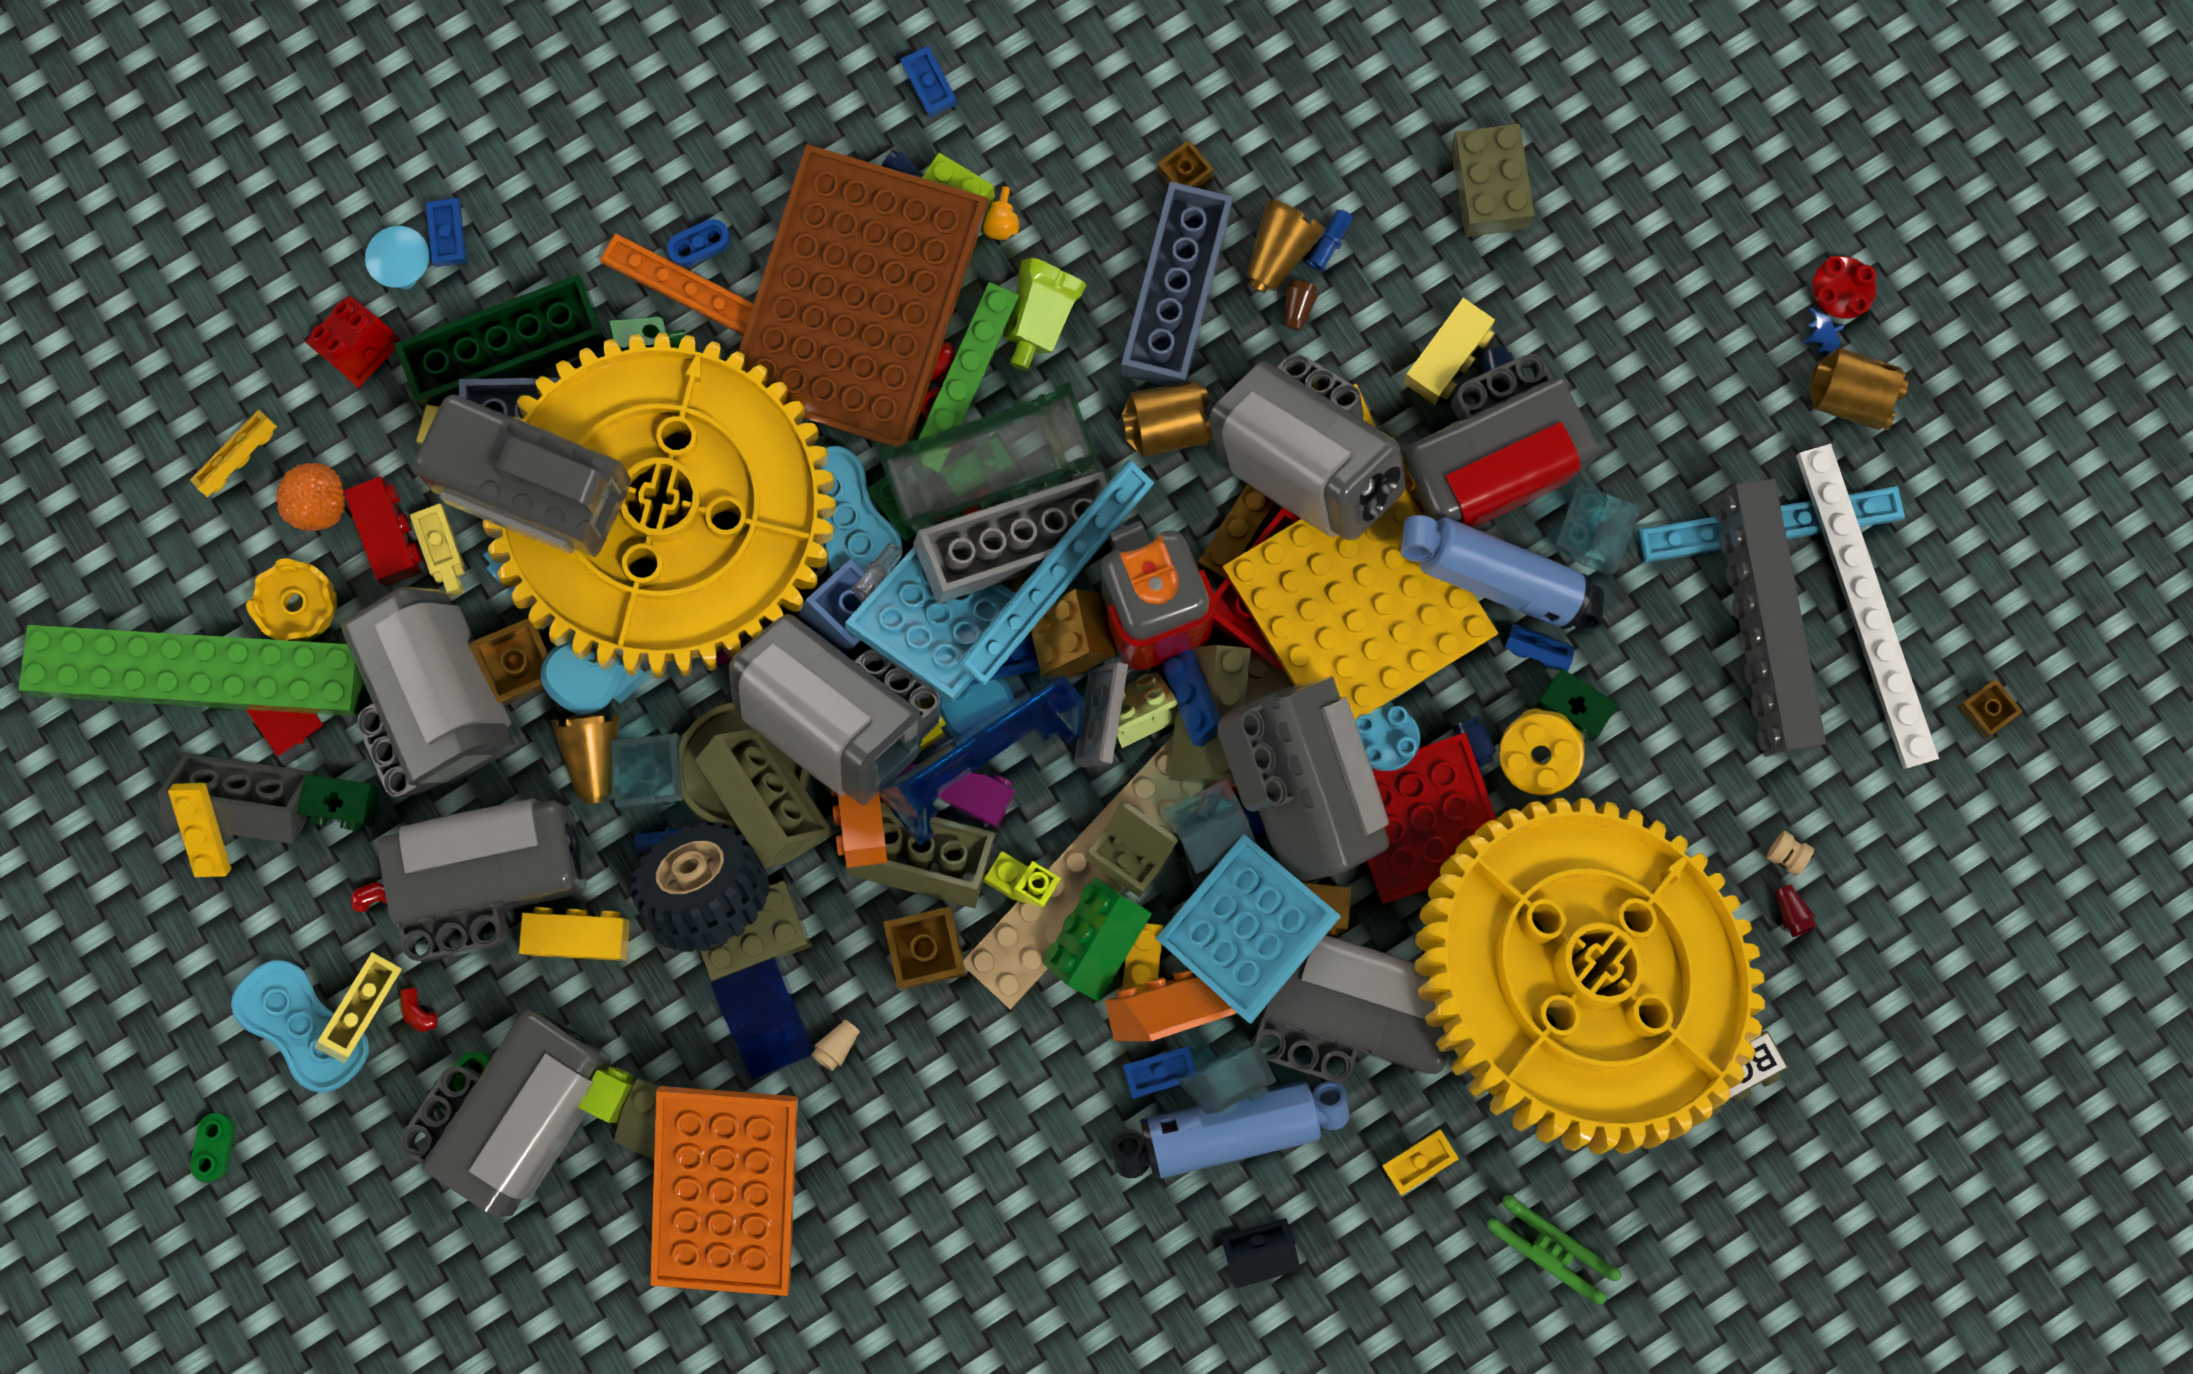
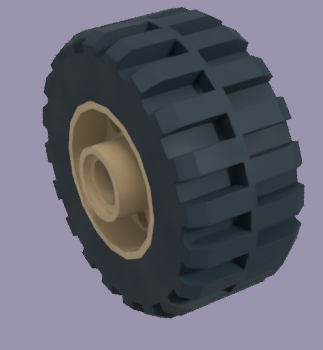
[630,822,769,952]

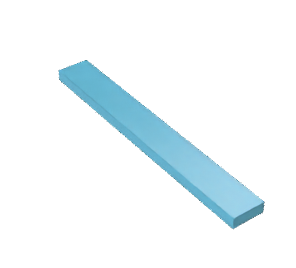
[958,460,1154,685]
[1637,486,1905,563]

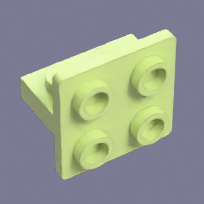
[1117,671,1178,748]

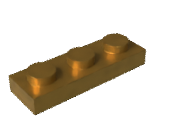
[1198,484,1275,580]

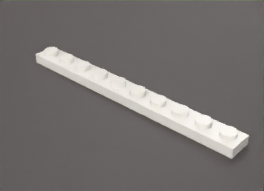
[1796,444,1939,769]

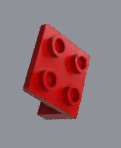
[306,296,403,388]

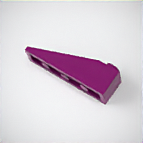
[897,763,1016,829]

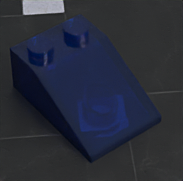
[711,957,815,1080]

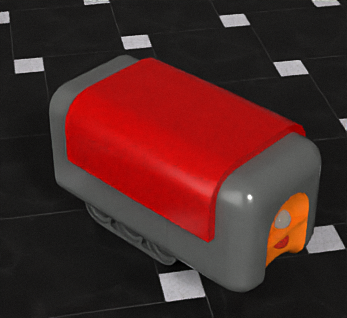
[1402,354,1598,528]
[1101,521,1216,670]

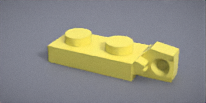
[410,503,465,597]

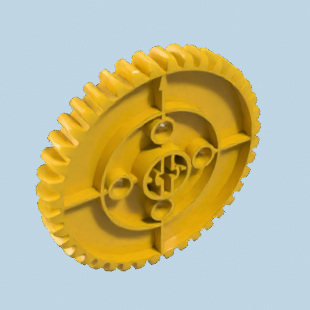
[482,333,836,678]
[1415,798,1765,1154]

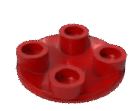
[1812,256,1876,319]

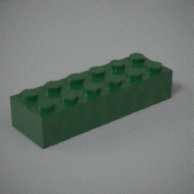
[394,274,607,412]

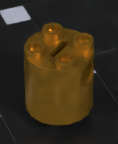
[1809,347,1909,430]
[1121,380,1213,457]

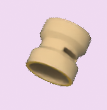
[1766,830,1814,876]

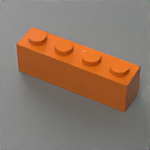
[831,790,887,868]

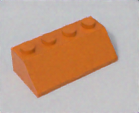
[1105,969,1237,1041]

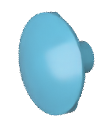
[365,226,431,289]
[1356,706,1420,771]

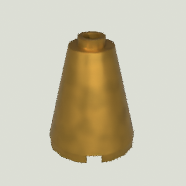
[1246,199,1326,294]
[551,713,620,804]

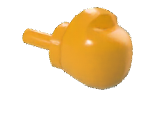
[983,186,1019,240]

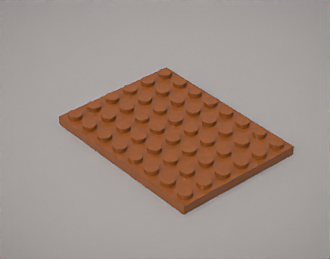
[738,144,990,451]

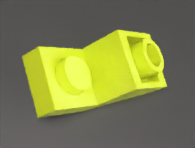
[984,851,1061,908]

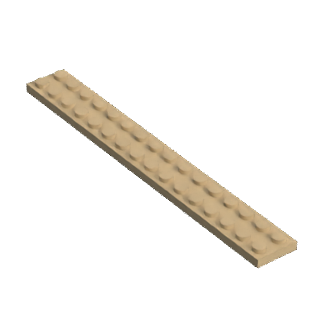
[964,652,1294,1010]

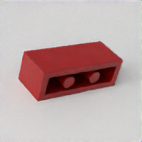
[343,477,423,587]

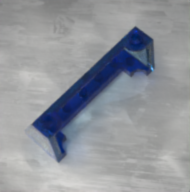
[879,675,1084,846]

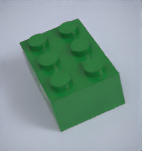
[1042,876,1152,1002]

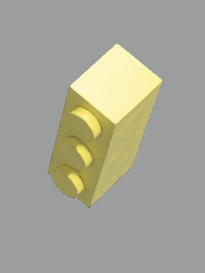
[1403,298,1495,405]
[315,952,402,1064]

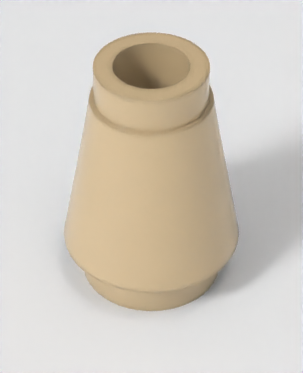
[811,1019,860,1072]

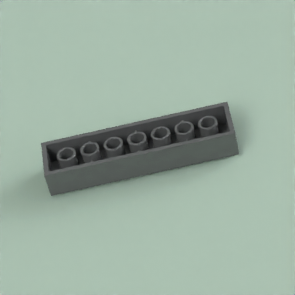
[1714,479,1826,757]

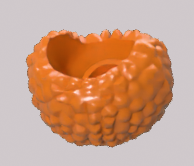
[276,463,345,531]

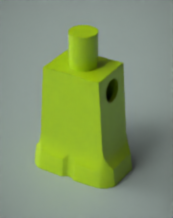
[1003,258,1087,371]

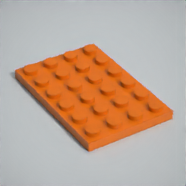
[650,1086,798,1296]

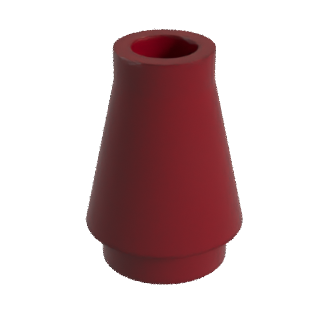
[1774,884,1817,937]

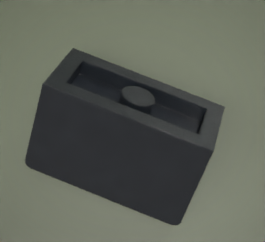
[1220,1218,1300,1288]

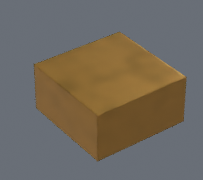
[1157,140,1214,188]
[1957,679,2023,739]

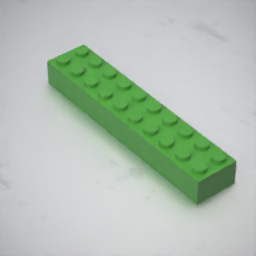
[18,625,365,717]

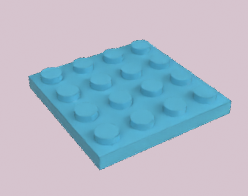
[845,547,1016,704]
[1156,834,1341,1024]

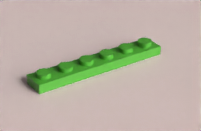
[909,282,1019,475]

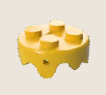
[246,558,337,642]
[1499,708,1585,796]

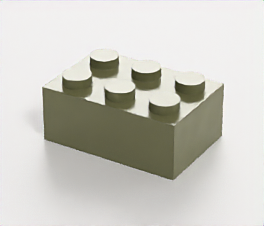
[1451,124,1535,237]
[701,880,812,983]

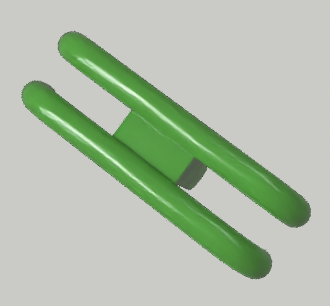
[1487,1195,1621,1305]

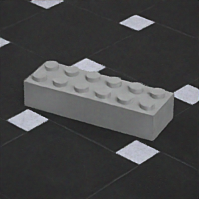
[913,472,1126,604]

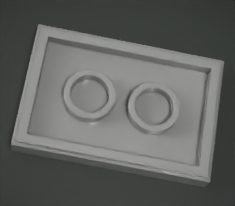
[1074,662,1128,768]

